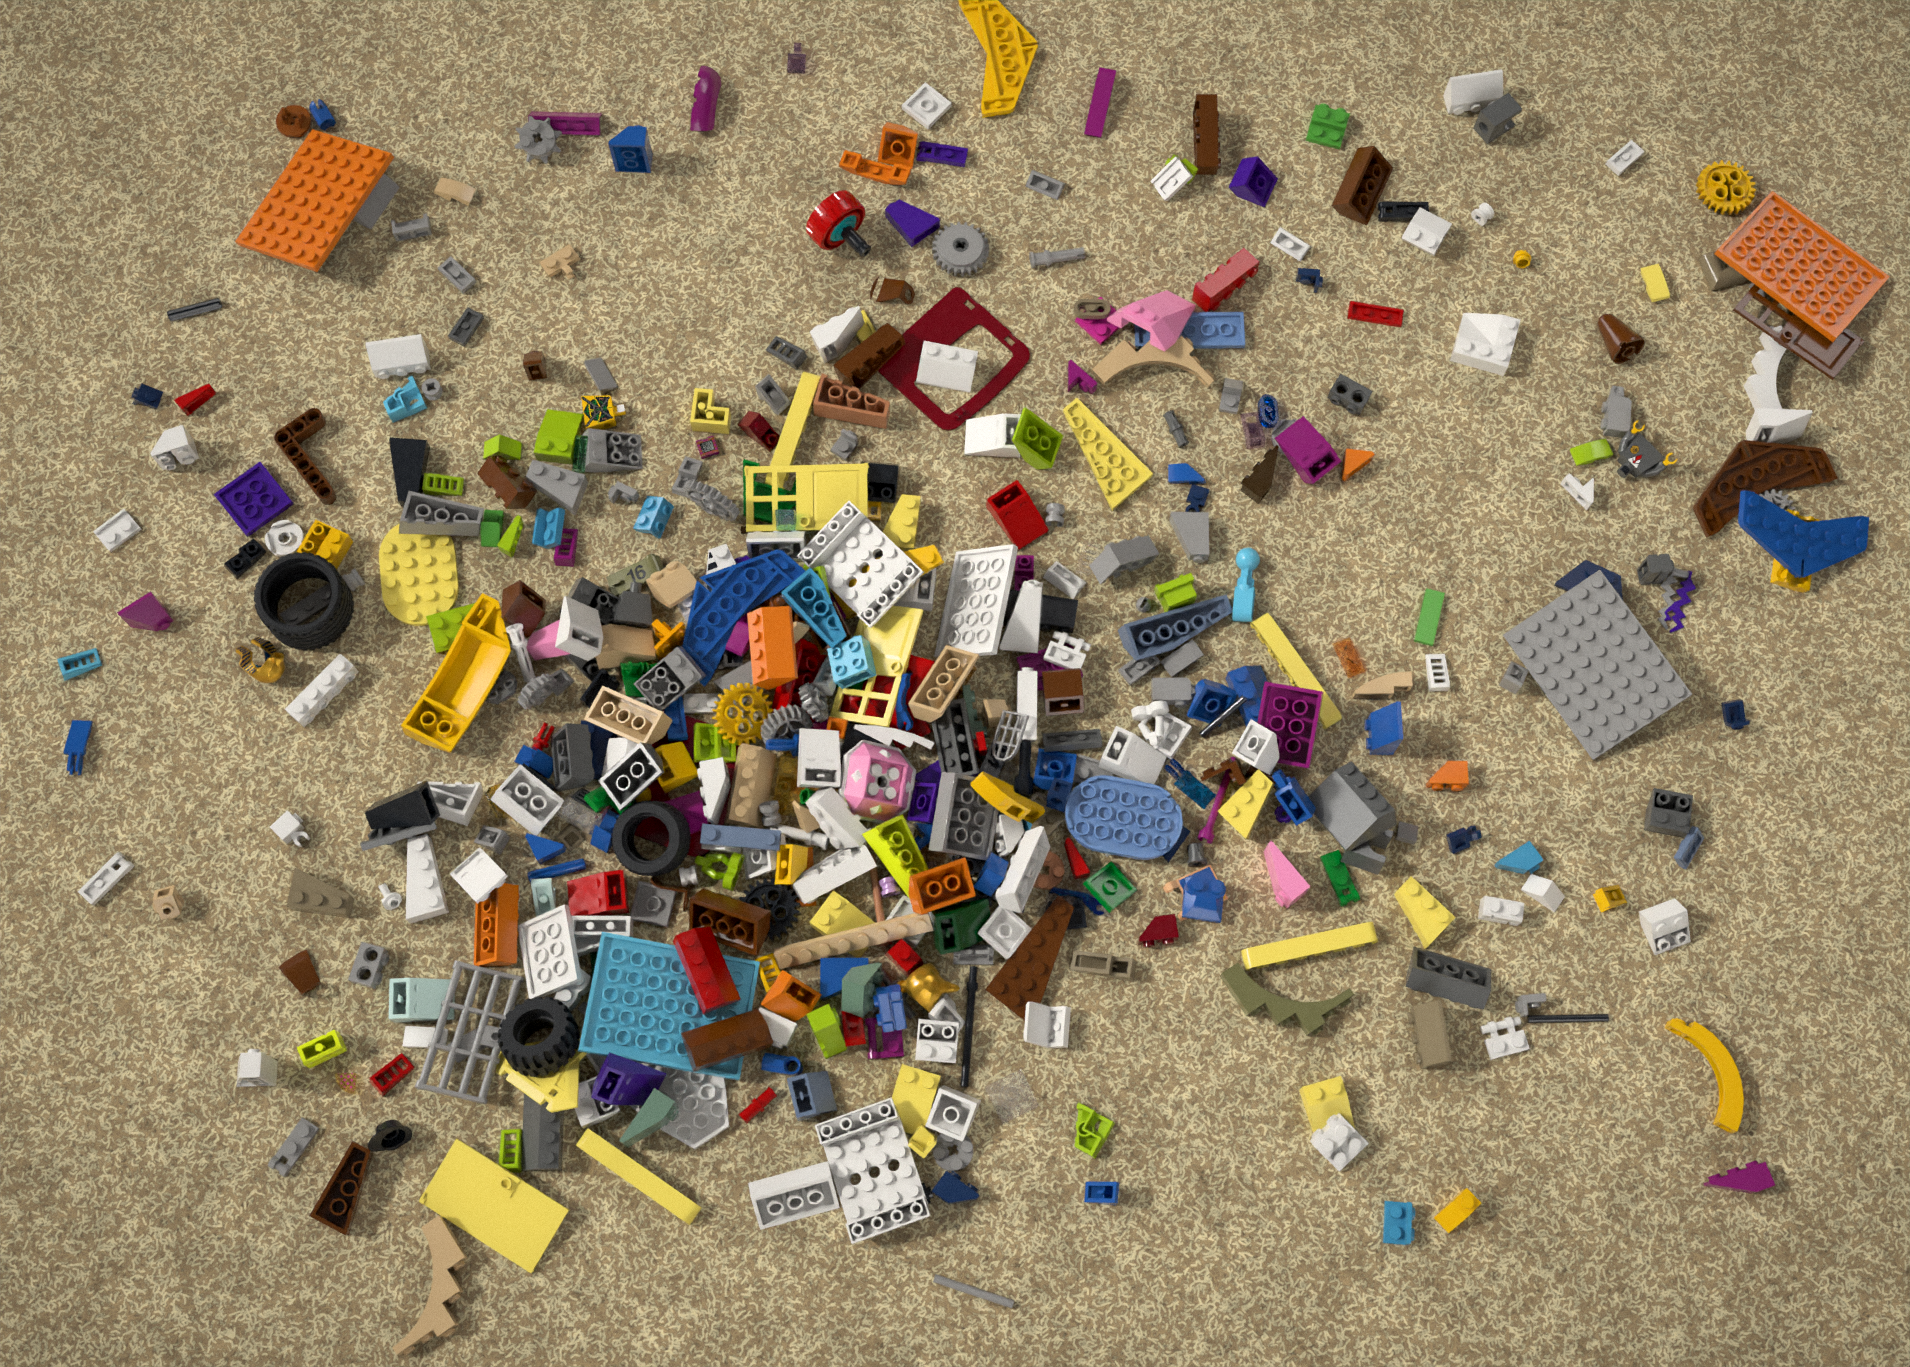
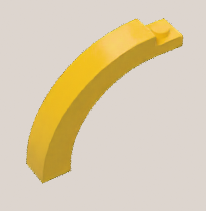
[1665,1018,1744,1134]

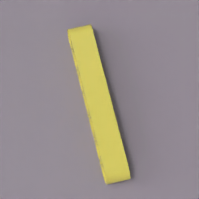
[765,372,821,489]
[1250,613,1342,729]
[1241,922,1378,971]
[576,1128,701,1225]

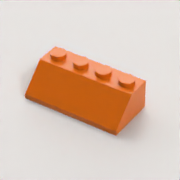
[747,606,798,690]
[474,883,519,967]

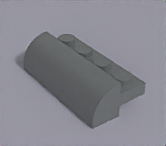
[932,698,980,777]

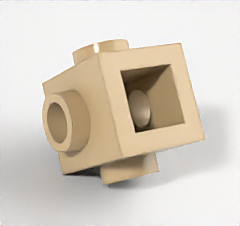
[152,885,184,920]

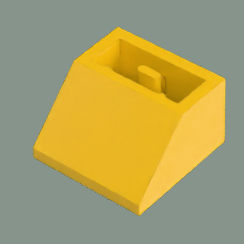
[297,519,353,569]
[655,742,698,793]

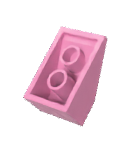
[1264,841,1310,909]

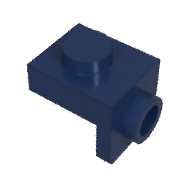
[131,383,163,409]
[1721,699,1750,730]

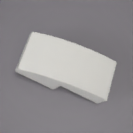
[402,1026,448,1050]

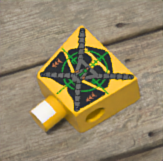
[581,395,626,430]

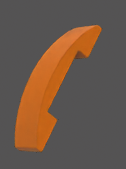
[839,150,912,185]

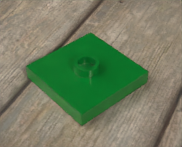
[1083,861,1137,913]

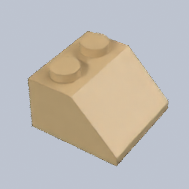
[646,561,697,609]

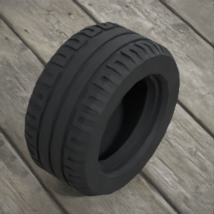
[612,801,691,876]

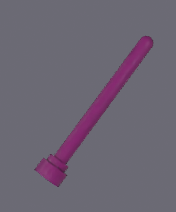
[1197,757,1236,844]

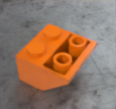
[761,970,822,1022]

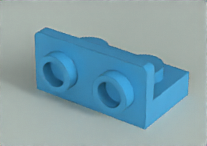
[532,508,565,549]
[1383,1201,1415,1245]

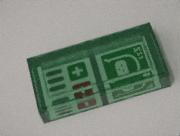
[572,435,588,473]

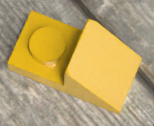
[1593,885,1627,913]

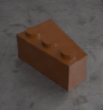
[477,455,537,509]

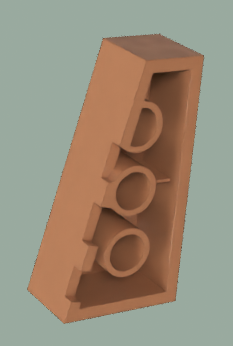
[813,373,890,429]

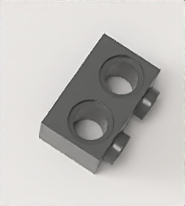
[1327,374,1373,415]

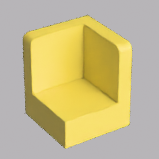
[908,1124,937,1158]

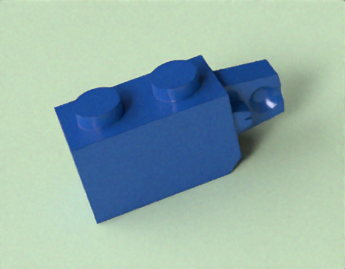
[1272,769,1316,826]

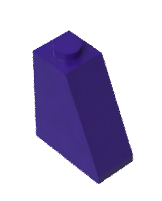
[885,199,940,247]

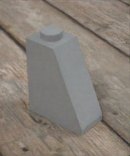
[1169,512,1209,563]

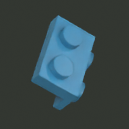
[633,496,674,539]

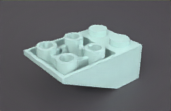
[389,978,455,1023]

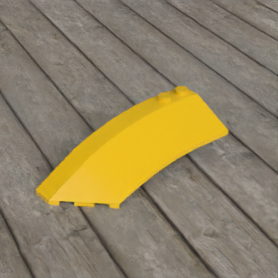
[401,593,511,753]

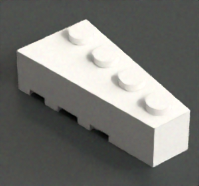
[791,844,877,904]

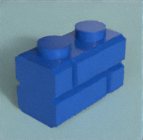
[873,984,907,1032]

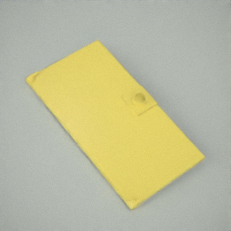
[419,1138,570,1274]

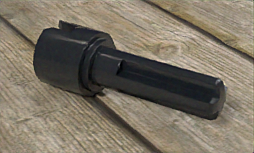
[1014,740,1034,795]

